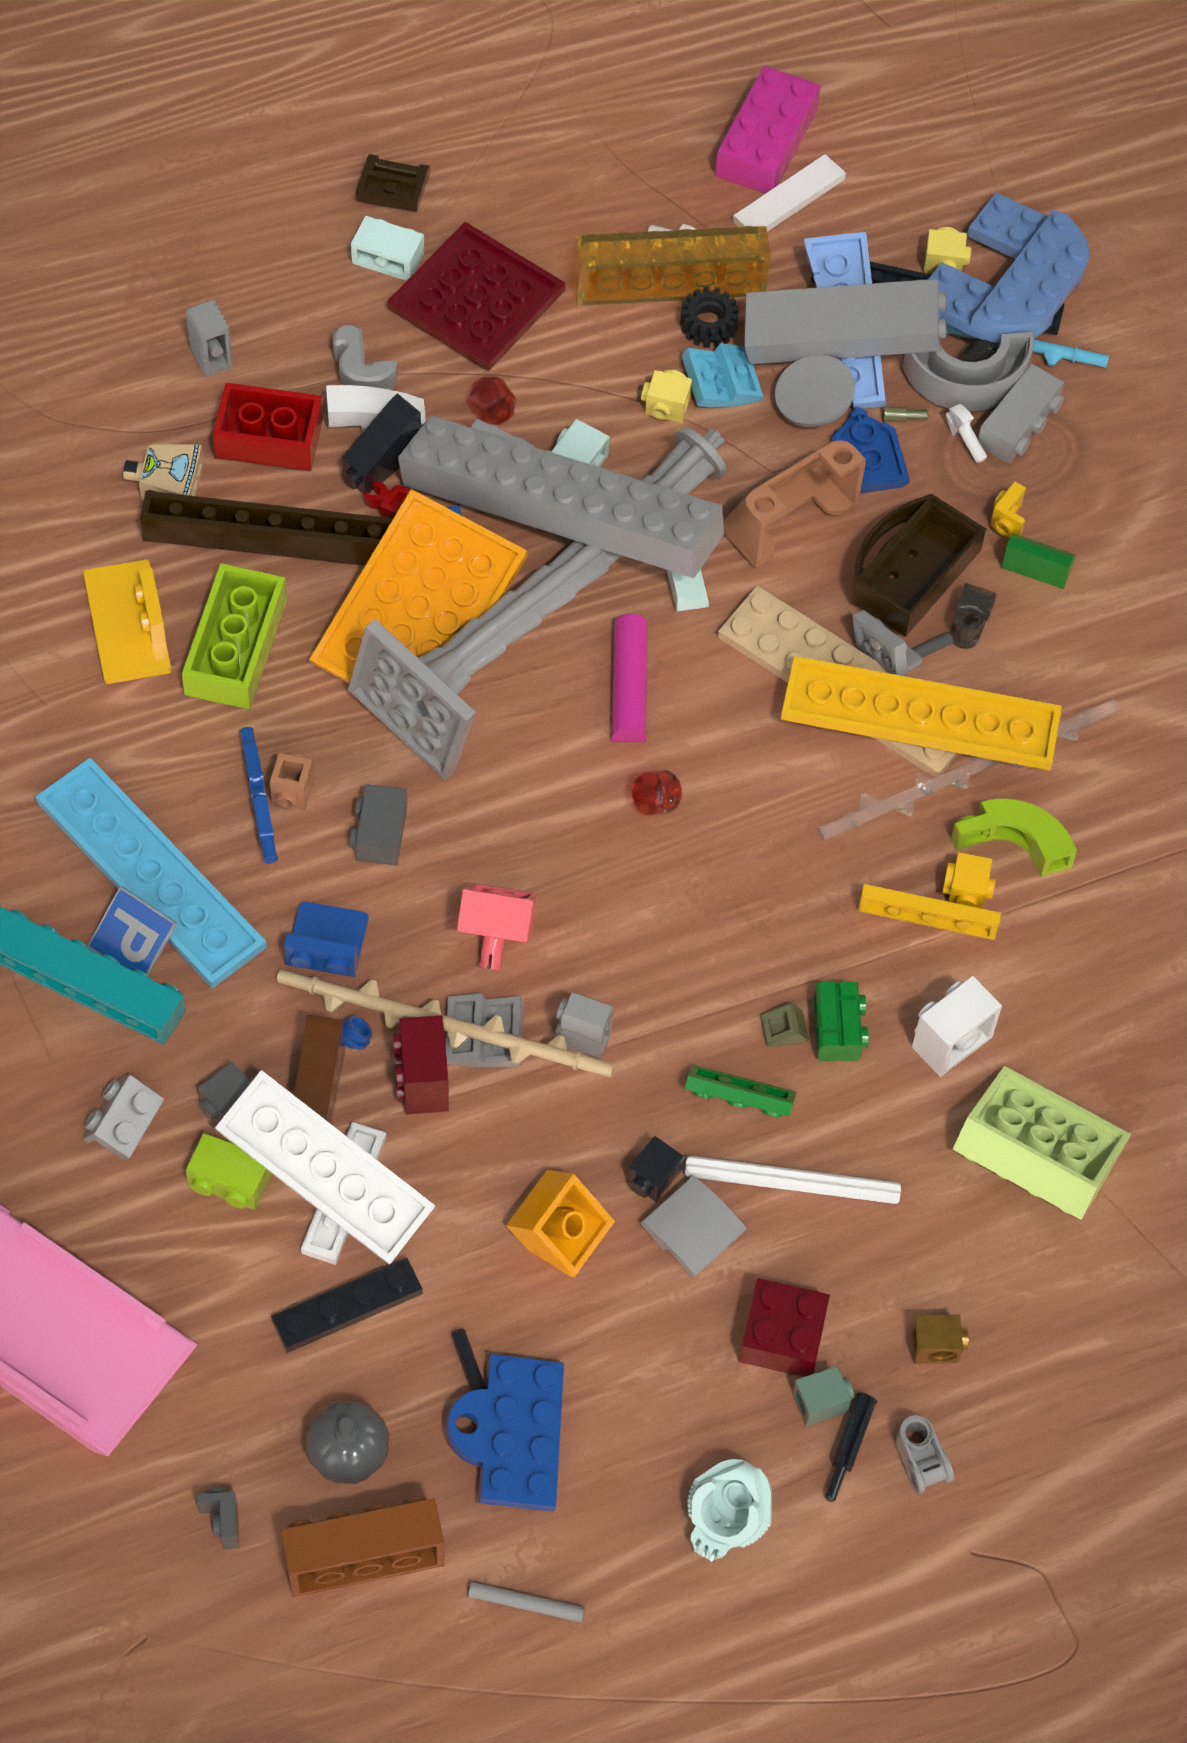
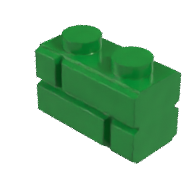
[813,981,869,1061]

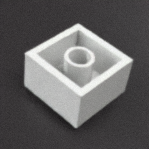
[912,976,1002,1077]

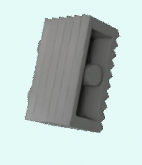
[186,300,233,377]

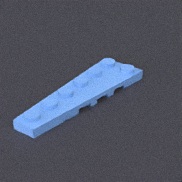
[804,232,886,409]

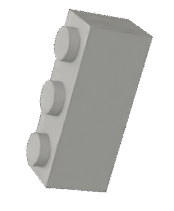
[978,364,1065,464]

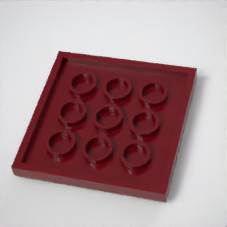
[388,222,566,371]

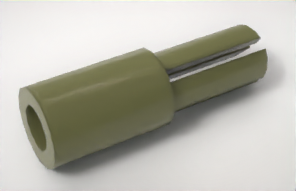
[882,407,928,422]

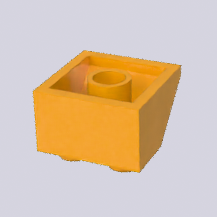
[506,1170,615,1278]

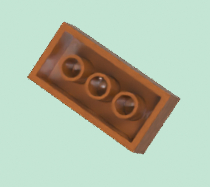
[281,1496,445,1598]

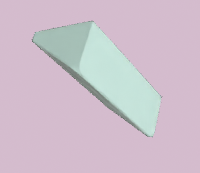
[667,569,709,612]

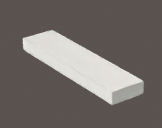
[733,154,846,241]
[301,1122,387,1265]

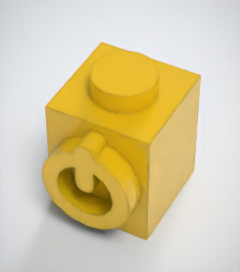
[942,852,996,909]

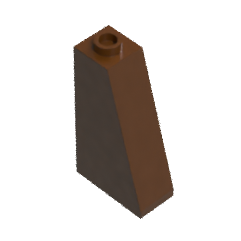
[294,1015,345,1124]

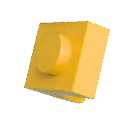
[990,482,1026,537]

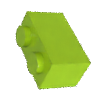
[186,1133,272,1210]

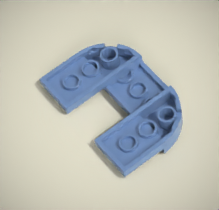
[928,192,1089,343]

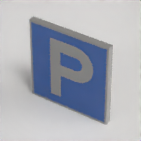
[87,886,178,976]

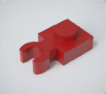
[363,481,425,518]

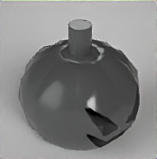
[305,1400,390,1484]

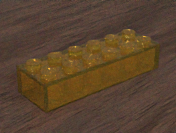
[574,226,770,306]

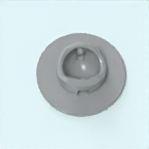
[775,355,855,427]

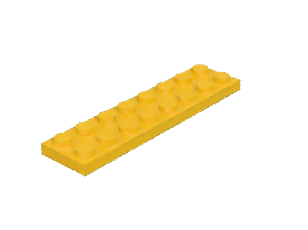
[781,656,1062,771]

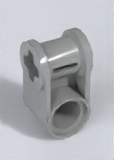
[895,1415,954,1494]

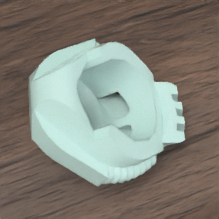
[687,1459,772,1562]

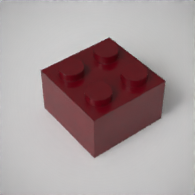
[393,1015,449,1115]
[739,1278,830,1377]

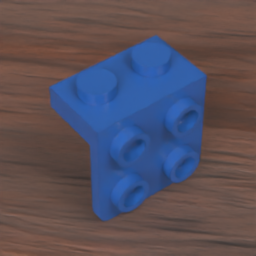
[284,902,368,977]

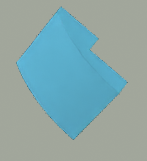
[681,343,764,407]

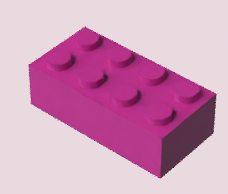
[715,65,821,194]

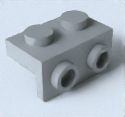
[82,1075,164,1160]

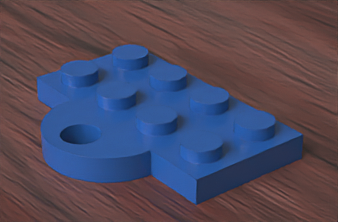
[446,1354,564,1512]

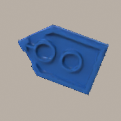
[832,406,910,493]

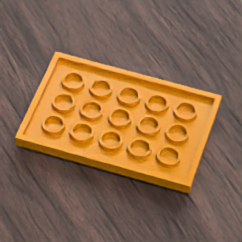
[309,489,528,684]

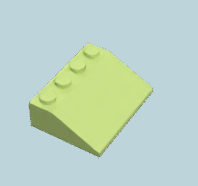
[953,1066,1131,1220]

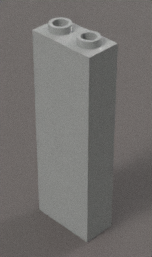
[745,279,947,364]

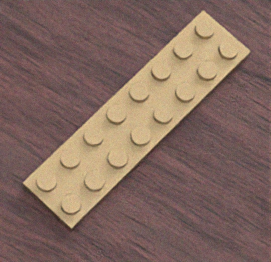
[718,585,959,780]

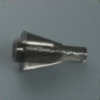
[957,338,997,362]

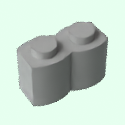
[556,992,614,1059]

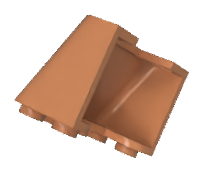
[723,441,866,568]

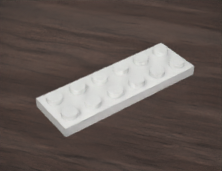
[215,1070,435,1265]

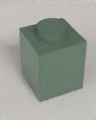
[793,1366,854,1426]

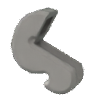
[333,324,398,390]

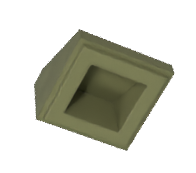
[760,1002,809,1048]

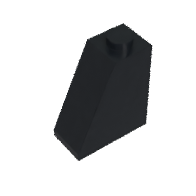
[342,393,421,494]

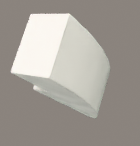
[326,385,426,433]

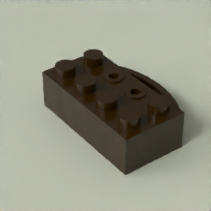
[852,494,986,637]

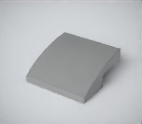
[446,993,524,1068]
[640,1175,747,1277]

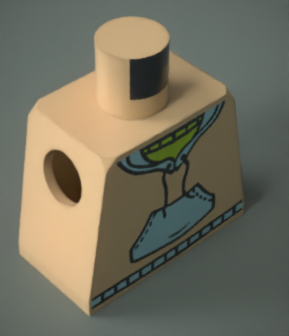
[123,444,204,501]

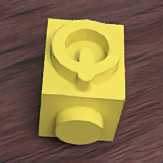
[924,227,971,274]
[641,370,692,423]

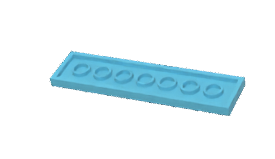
[35,758,267,989]

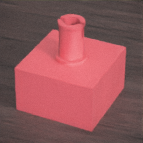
[457,883,539,970]

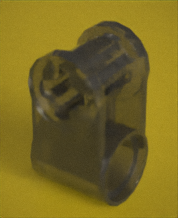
[950,583,997,649]

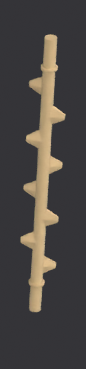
[277,969,615,1078]

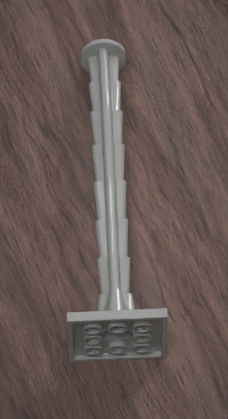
[348,426,727,781]

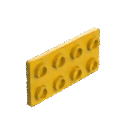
[83,559,171,684]

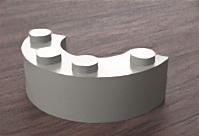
[902,332,1034,412]

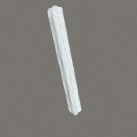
[685,1155,901,1204]

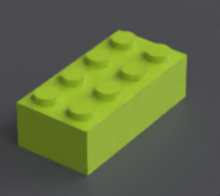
[182,563,287,710]

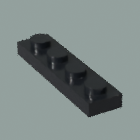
[271,1258,423,1353]

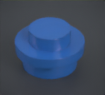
[343,1016,372,1050]

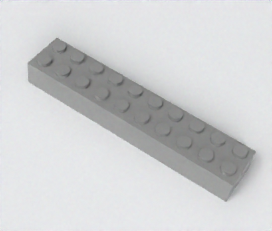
[398,415,724,578]

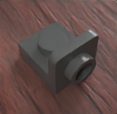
[196,1488,239,1549]

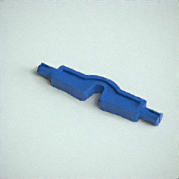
[240,727,278,864]

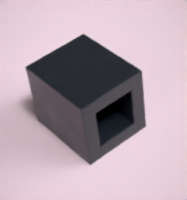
[627,1136,684,1202]

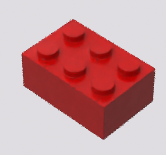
[213,382,323,471]

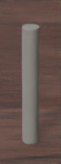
[468,1582,585,1623]

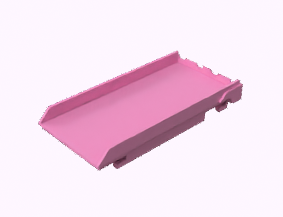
[0,1205,197,1457]

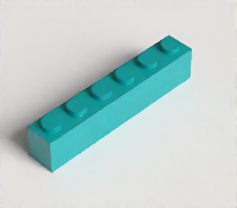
[0,907,186,1045]

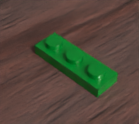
[685,1064,797,1117]

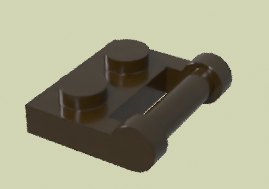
[356,154,430,212]

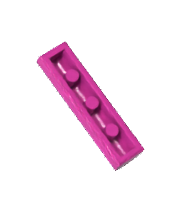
[612,614,648,742]

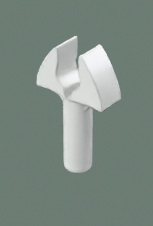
[946,404,987,463]

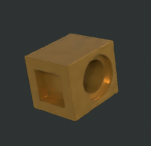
[912,1314,969,1364]

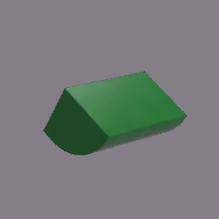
[1002,533,1076,589]

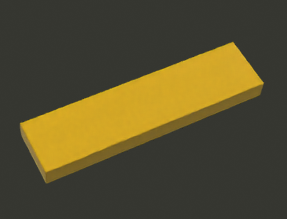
[858,884,1001,940]

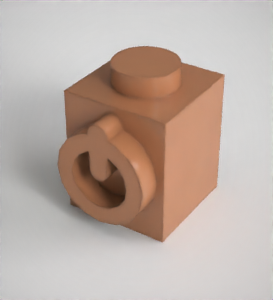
[270,752,314,810]

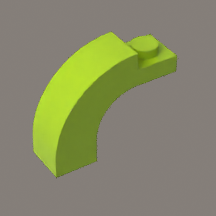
[951,799,1077,877]

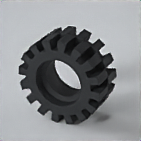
[680,287,739,348]

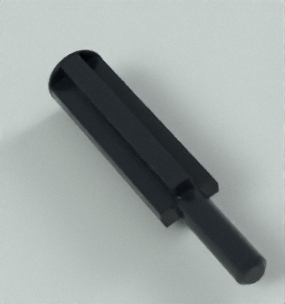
[825,1393,878,1502]

